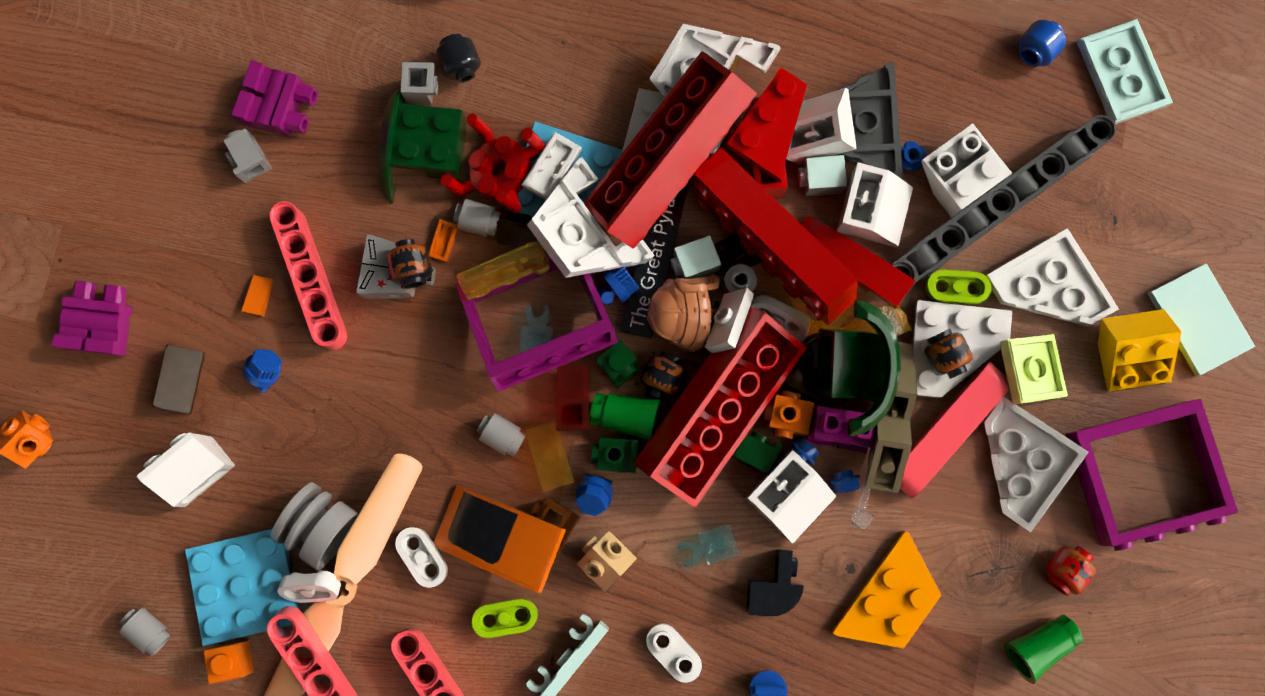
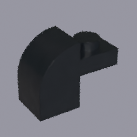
[746,549,804,616]

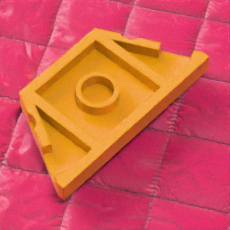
[831,531,941,649]

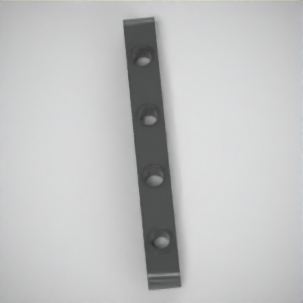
[892,115,1116,284]

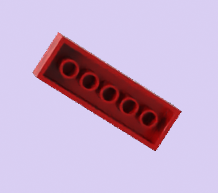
[584,51,757,249]
[693,147,858,326]
[633,306,807,508]

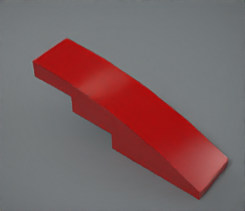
[801,215,916,309]

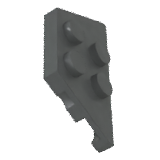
[836,62,903,179]

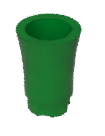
[590,393,661,442]
[1004,614,1084,684]

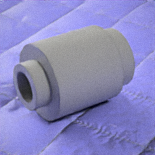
[453,199,502,237]
[723,264,757,294]
[476,413,526,457]
[119,608,171,656]

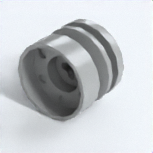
[271,482,359,571]

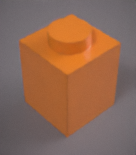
[204,640,254,684]

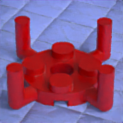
[440,113,546,214]

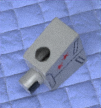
[356,234,436,299]

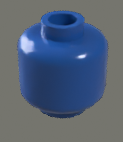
[1018,20,1066,67]

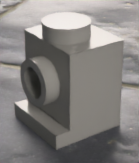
[401,62,438,105]
[223,128,272,183]

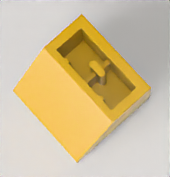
[1098,309,1182,391]

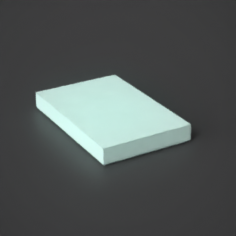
[1077,19,1173,124]
[1147,263,1255,377]

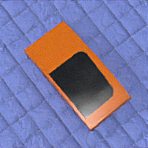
[434,485,566,593]

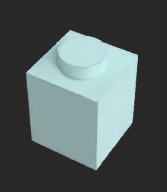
[798,155,847,197]
[670,235,721,279]

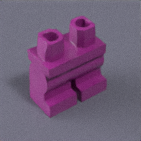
[232,60,319,137]
[52,281,133,356]
[805,406,876,453]

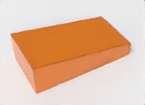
[429,219,459,262]
[241,275,274,317]

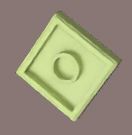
[1000,334,1068,405]

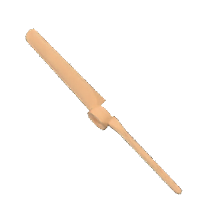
[264,454,422,696]

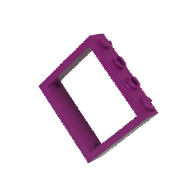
[455,251,618,392]
[1066,398,1239,551]

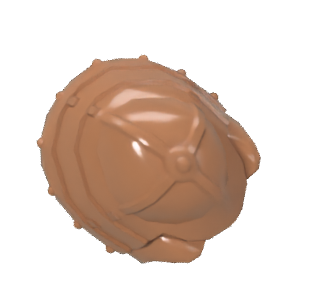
[646,274,720,352]

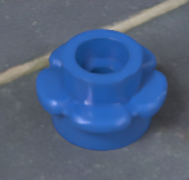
[901,141,927,171]
[790,436,819,465]
[830,470,861,494]

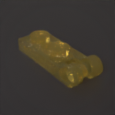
[456,241,550,301]

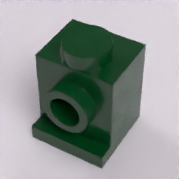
[596,340,642,388]
[731,431,783,475]
[591,437,638,474]

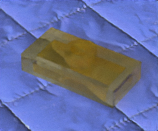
[525,421,575,492]

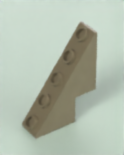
[865,342,917,493]

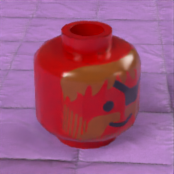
[1045,546,1097,596]

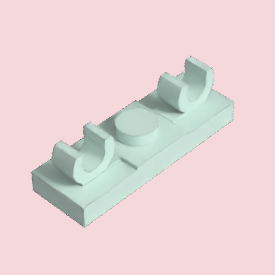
[526,614,609,696]

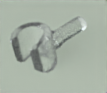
[851,482,874,530]

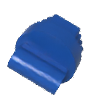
[597,267,639,304]
[242,349,282,393]
[575,473,613,516]
[749,670,787,696]

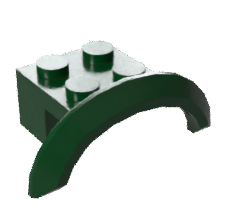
[378,85,467,204]
[816,300,901,437]

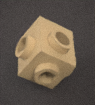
[577,531,637,592]

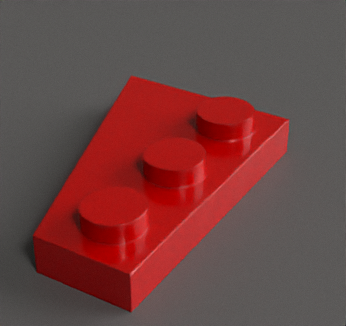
[726,67,808,182]

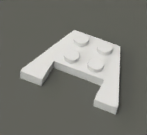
[649,24,780,154]
[527,157,655,278]

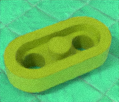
[925,270,991,305]
[472,598,538,638]

